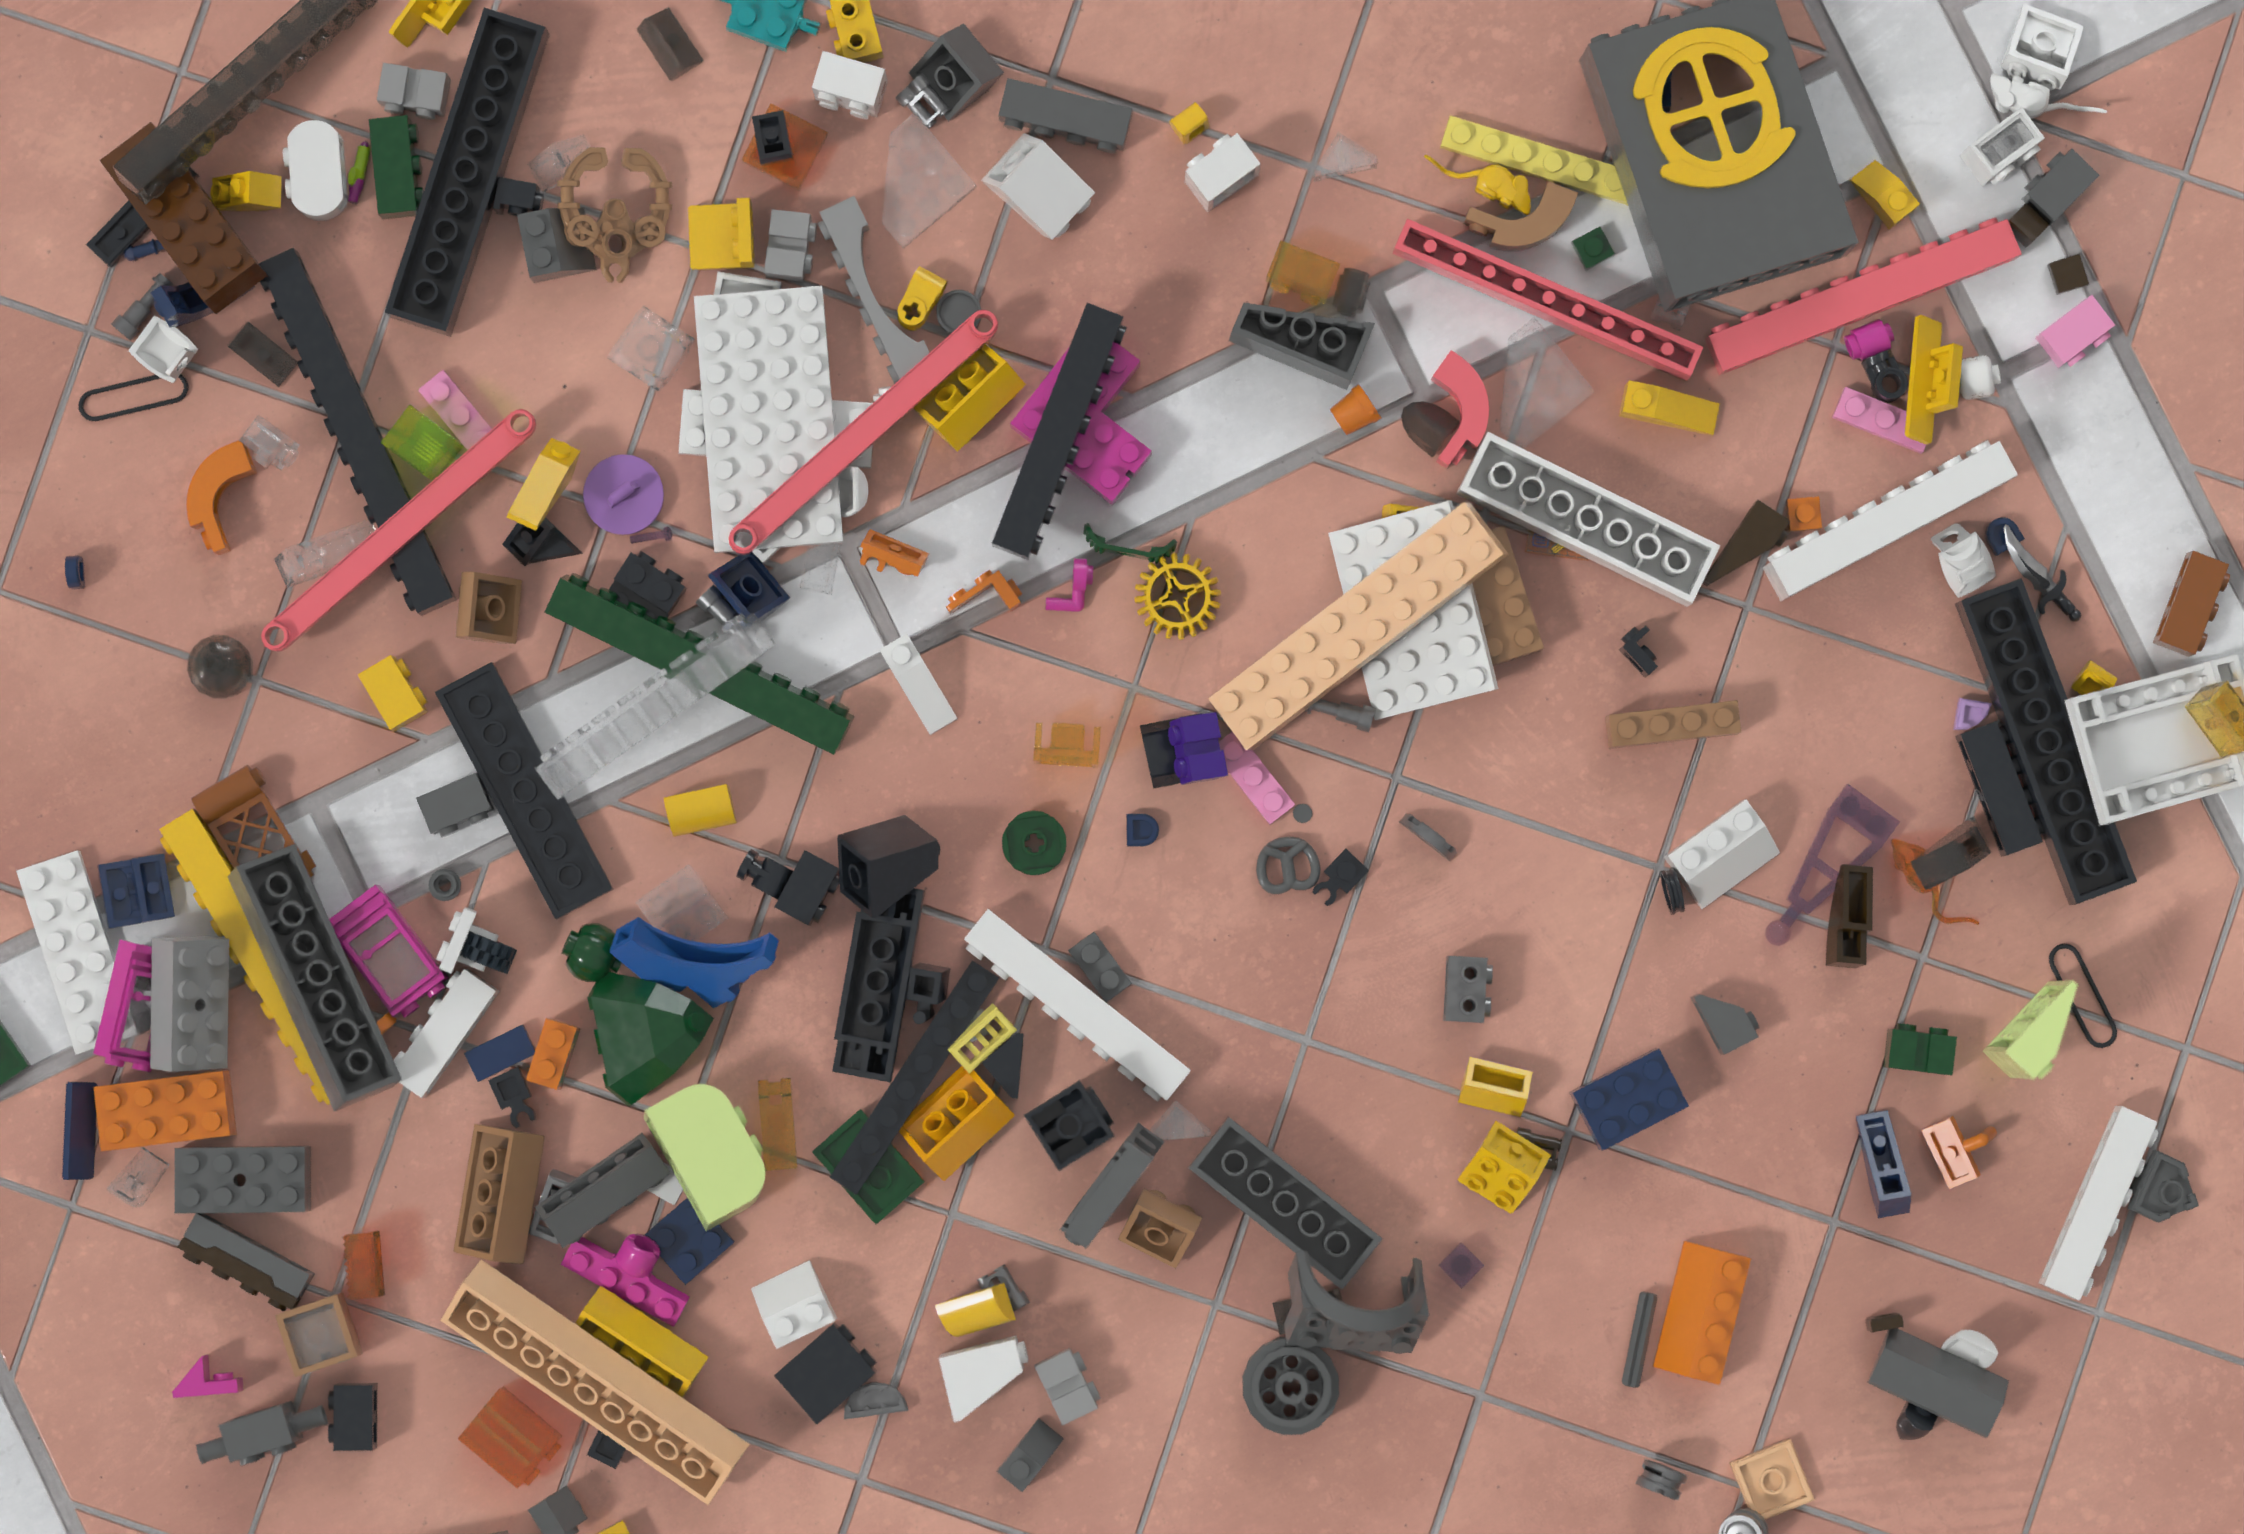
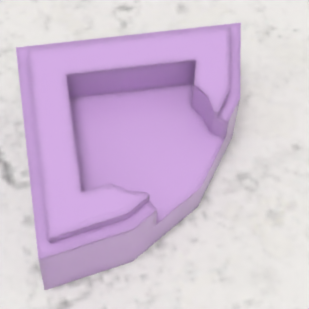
[1953,698,1992,730]

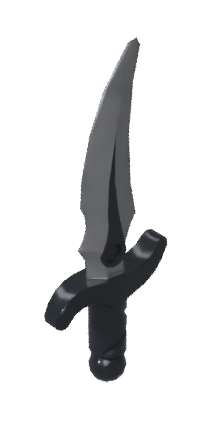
[2004,525,2081,622]

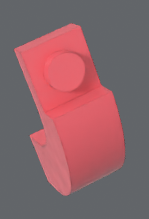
[1431,350,1489,469]

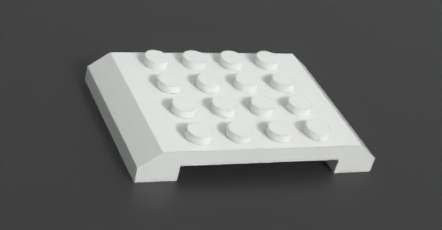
[2064,654,2244,826]

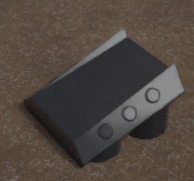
[1140,713,1202,789]

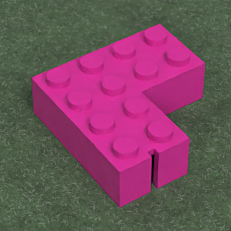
[1010,343,1152,506]

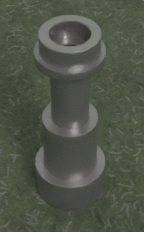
[111,273,174,341]
[696,585,761,651]
[1305,699,1376,733]

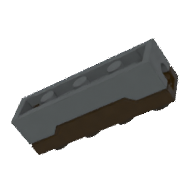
[177,1213,315,1311]

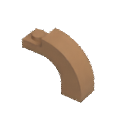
[1464,182,1578,251]

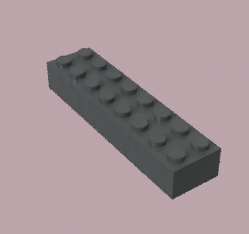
[228,844,402,1112]

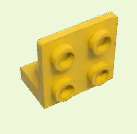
[688,198,755,270]
[1458,1121,1551,1214]

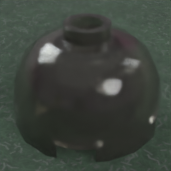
[187,635,253,699]

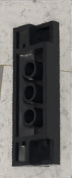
[832,888,925,1082]

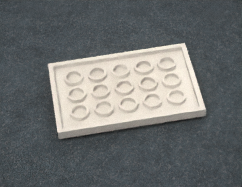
[1328,500,1499,720]

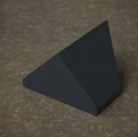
[502,517,583,566]

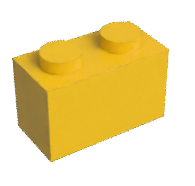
[357,655,428,732]

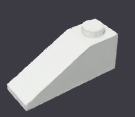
[879,633,958,735]

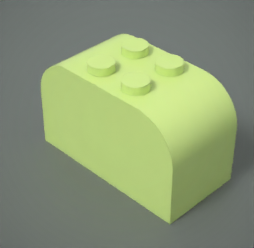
[644,1084,765,1231]

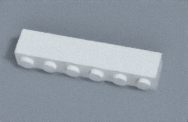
[2039,1106,2158,1301]

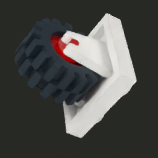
[436,907,517,974]

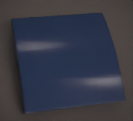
[97,853,175,929]

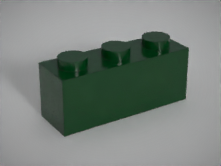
[369,115,424,220]

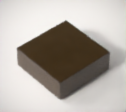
[2047,254,2089,295]
[1865,1313,1904,1332]

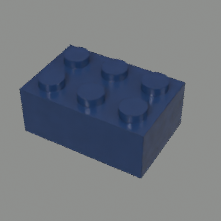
[1569,1048,1689,1151]

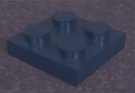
[645,1198,735,1285]

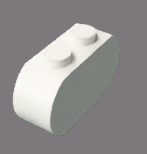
[283,120,348,221]

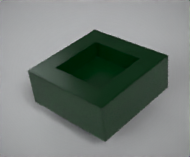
[1571,226,1615,271]

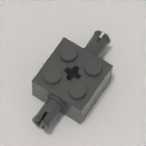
[196,1401,328,1466]

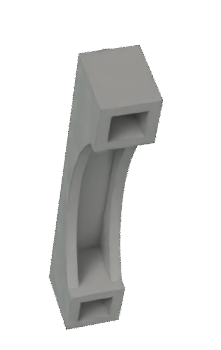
[817,196,930,384]

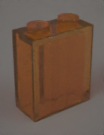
[458,1386,563,1489]

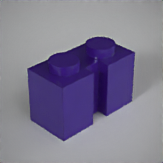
[1168,712,1228,785]

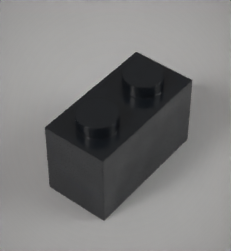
[774,850,840,926]
[328,1383,378,1451]

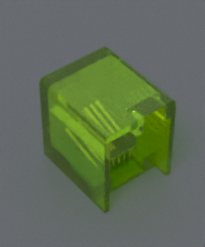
[381,404,464,481]

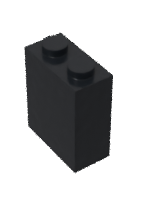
[774,1322,877,1425]

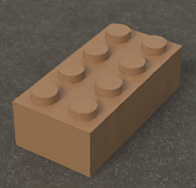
[1472,526,1544,666]

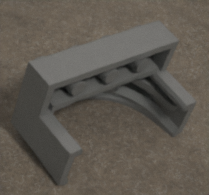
[1284,1251,1429,1354]

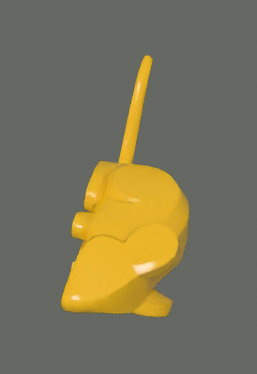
[1424,154,1531,215]

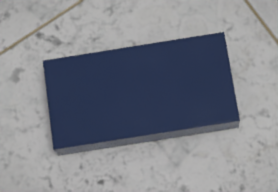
[464,1024,535,1082]

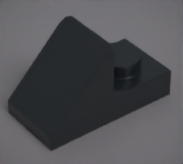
[752,110,794,166]

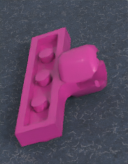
[560,1234,690,1327]

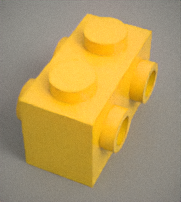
[826,0,884,63]

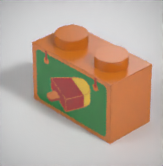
[526,1018,581,1090]

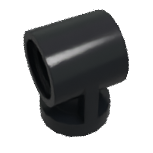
[1861,349,1908,403]
[736,849,793,899]

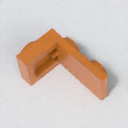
[946,570,1022,614]

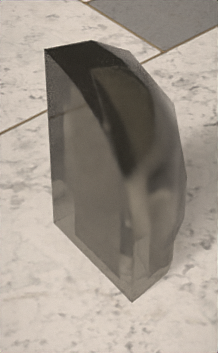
[1401,401,1460,458]

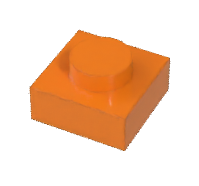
[1786,496,1822,532]

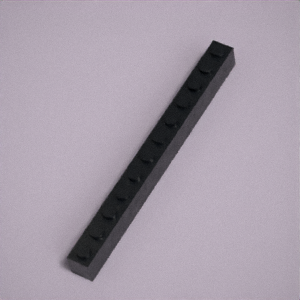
[259,248,457,616]

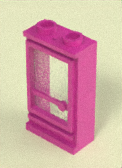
[329,885,449,1018]
[93,939,152,1072]

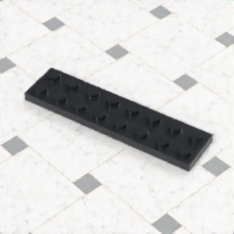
[435,662,613,920]

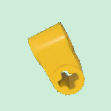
[897,266,948,331]

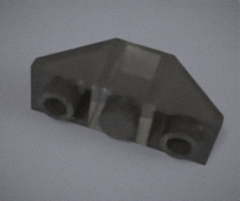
[1910,816,1991,890]

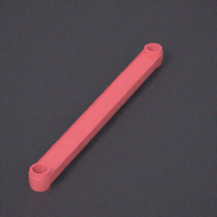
[729,310,998,555]
[261,409,537,652]

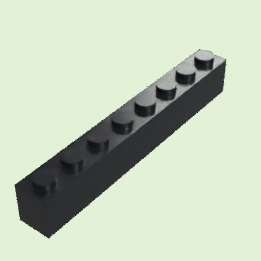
[992,302,1127,561]

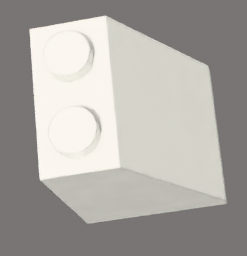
[981,133,1095,240]
[939,1335,1029,1422]

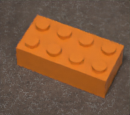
[93,1071,237,1152]

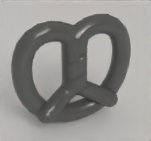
[1256,837,1321,894]

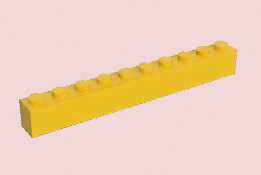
[159,809,331,1105]

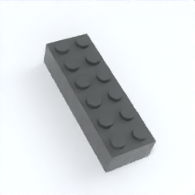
[1188,1117,1382,1290]

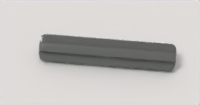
[1622,1292,1657,1388]

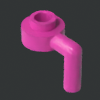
[1045,558,1093,612]

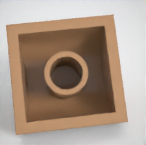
[456,572,522,644]
[1118,1188,1202,1269]

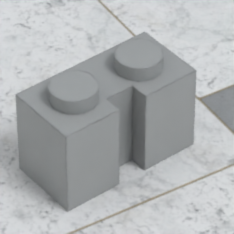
[377,63,451,120]
[764,209,817,282]
[1034,1348,1101,1426]

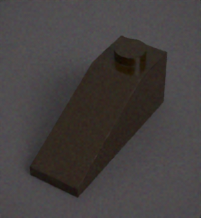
[1702,500,1790,586]

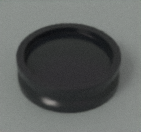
[1660,868,1685,915]

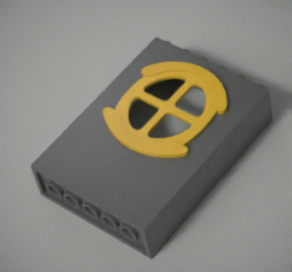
[1579,0,1858,313]

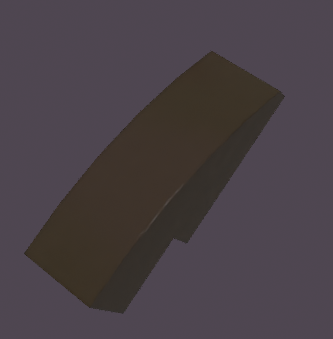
[1826,864,1873,968]

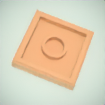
[1729,1438,1815,1520]

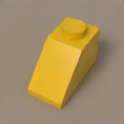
[1849,160,1920,230]

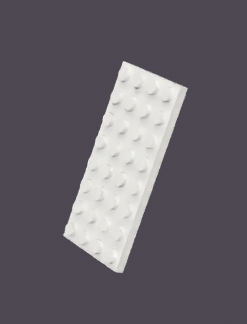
[694,286,844,553]

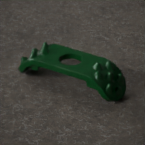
[1083,523,1178,564]

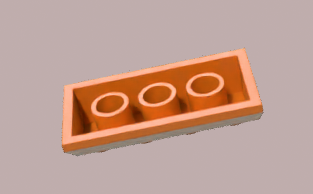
[1653,1241,1751,1385]

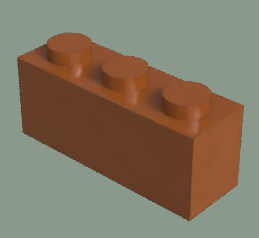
[2153,551,2230,657]

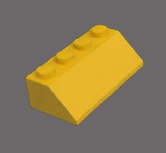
[575,1286,709,1398]

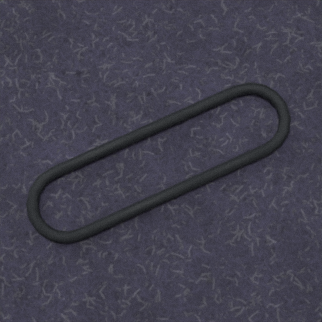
[79,374,188,421]
[2049,944,2117,1048]

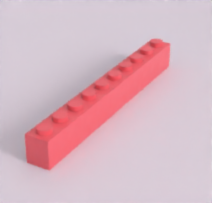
[1705,217,2022,375]
[1392,219,1703,381]

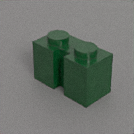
[1883,1023,1957,1076]

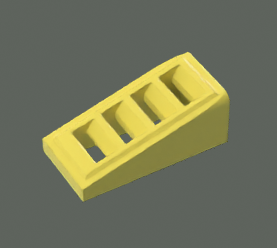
[947,1003,1017,1074]

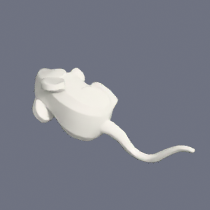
[1990,74,2107,119]

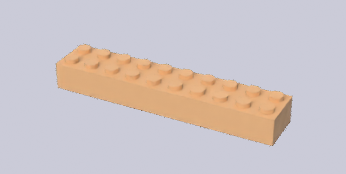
[1208,502,1509,751]
[440,1259,750,1505]

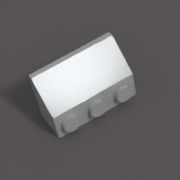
[1664,799,1780,909]

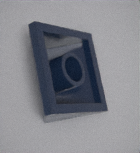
[708,552,790,629]

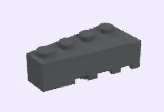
[1229,303,1375,390]

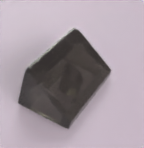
[637,7,703,81]

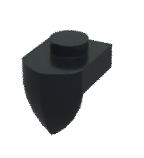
[1896,1401,1938,1440]

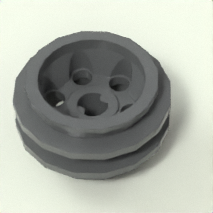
[1242,1337,1339,1435]

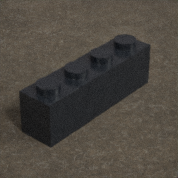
[1955,721,2044,857]

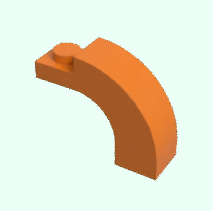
[186,440,257,555]

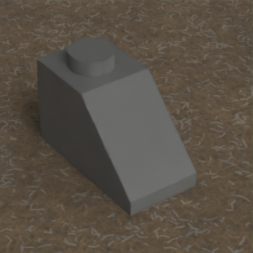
[1690,994,1759,1055]
[997,1418,1064,1492]

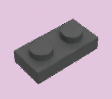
[1068,932,1132,1002]

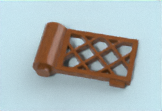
[191,765,317,878]

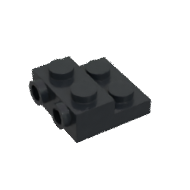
[609,551,687,619]

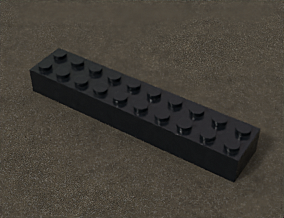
[385,7,550,337]
[1955,578,2137,905]

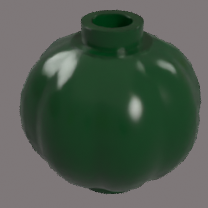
[561,923,622,982]

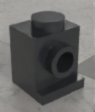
[493,177,544,216]

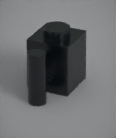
[906,963,951,1024]

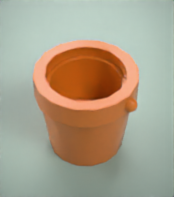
[1330,384,1382,435]

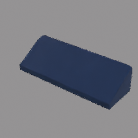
[62,1082,98,1180]

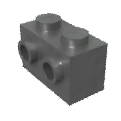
[1443,956,1493,1023]

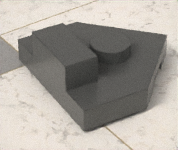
[2127,1149,2199,1223]

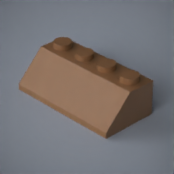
[453,1124,544,1264]

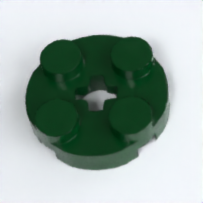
[1002,811,1067,876]

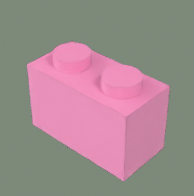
[2035,295,2115,368]

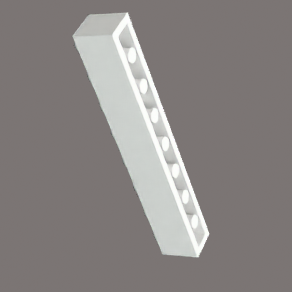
[964,909,1191,1102]

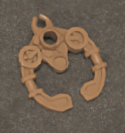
[557,147,672,283]

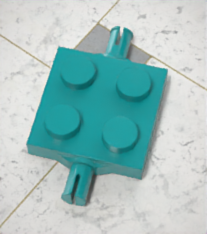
[720,0,821,52]

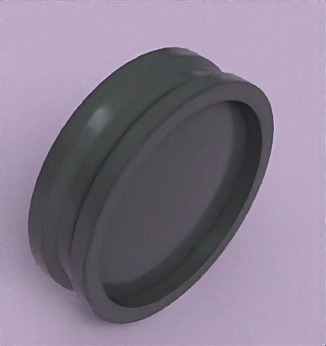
[936,290,981,334]

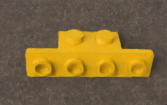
[389,0,472,48]
[1905,314,1963,444]

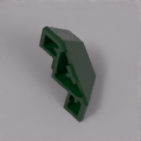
[587,972,714,1106]

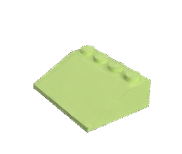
[1982,980,2078,1079]

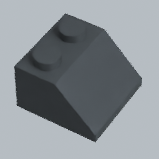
[908,24,1004,121]
[517,207,597,283]

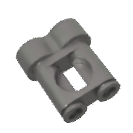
[896,73,950,130]
[977,1264,1030,1312]

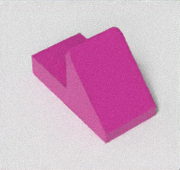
[172,1354,243,1398]

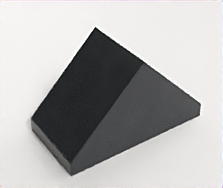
[982,1033,1024,1098]

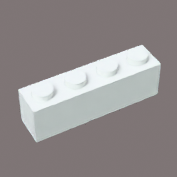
[394,969,500,1098]

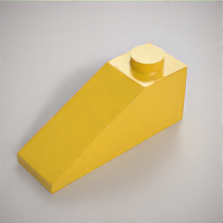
[1619,380,1720,436]
[507,437,580,531]

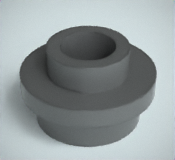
[428,869,461,901]

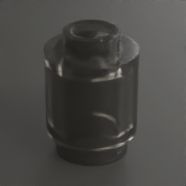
[1332,268,1370,318]

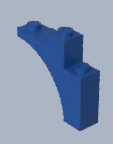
[610,917,779,1008]

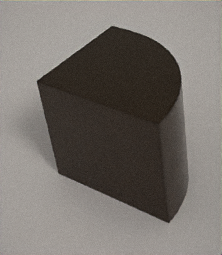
[2008,202,2050,248]

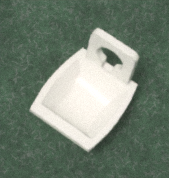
[128,316,199,383]
[838,466,869,517]
[1931,523,1996,598]
[1941,1330,1998,1369]

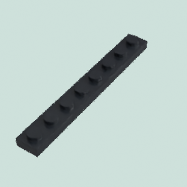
[829,960,999,1195]

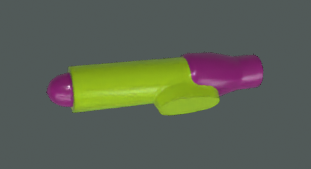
[347,141,371,204]

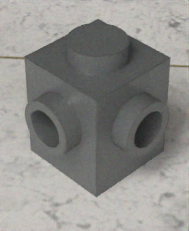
[528,1486,587,1534]

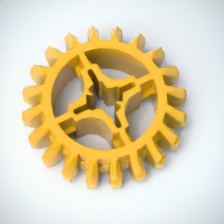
[1134,553,1221,640]

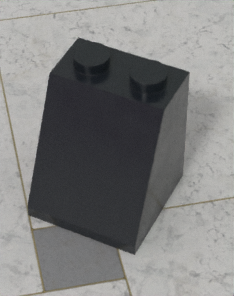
[837,815,940,918]

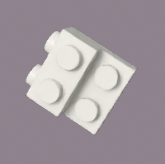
[2000,4,2084,90]

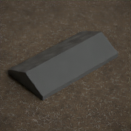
[1867,1328,2009,1438]

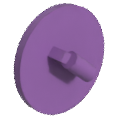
[583,454,664,535]

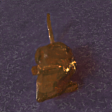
[1891,838,1979,925]

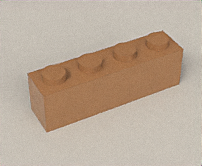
[1605,700,1741,749]

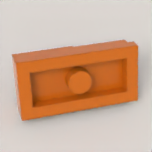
[860,529,929,577]

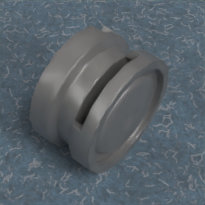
[1636,1459,1687,1500]
[1718,1508,1769,1534]

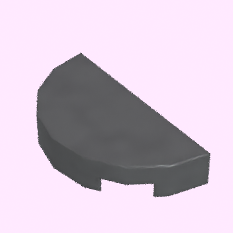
[1399,813,1457,861]
[844,1382,909,1420]

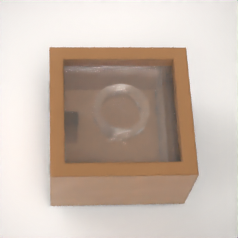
[275,1292,363,1377]

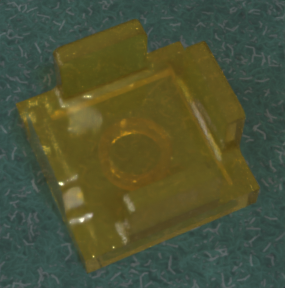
[1033,723,1101,768]

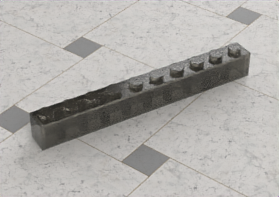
[113,0,378,205]

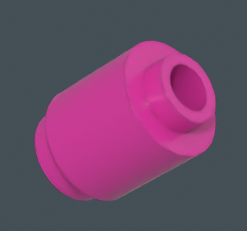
[1844,319,1895,360]

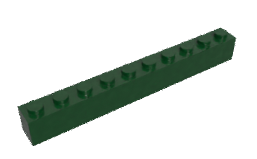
[544,573,855,755]

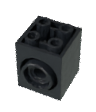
[1024,1080,1114,1171]

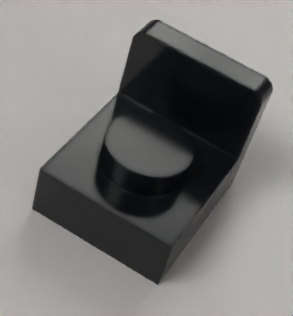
[1619,625,1658,678]

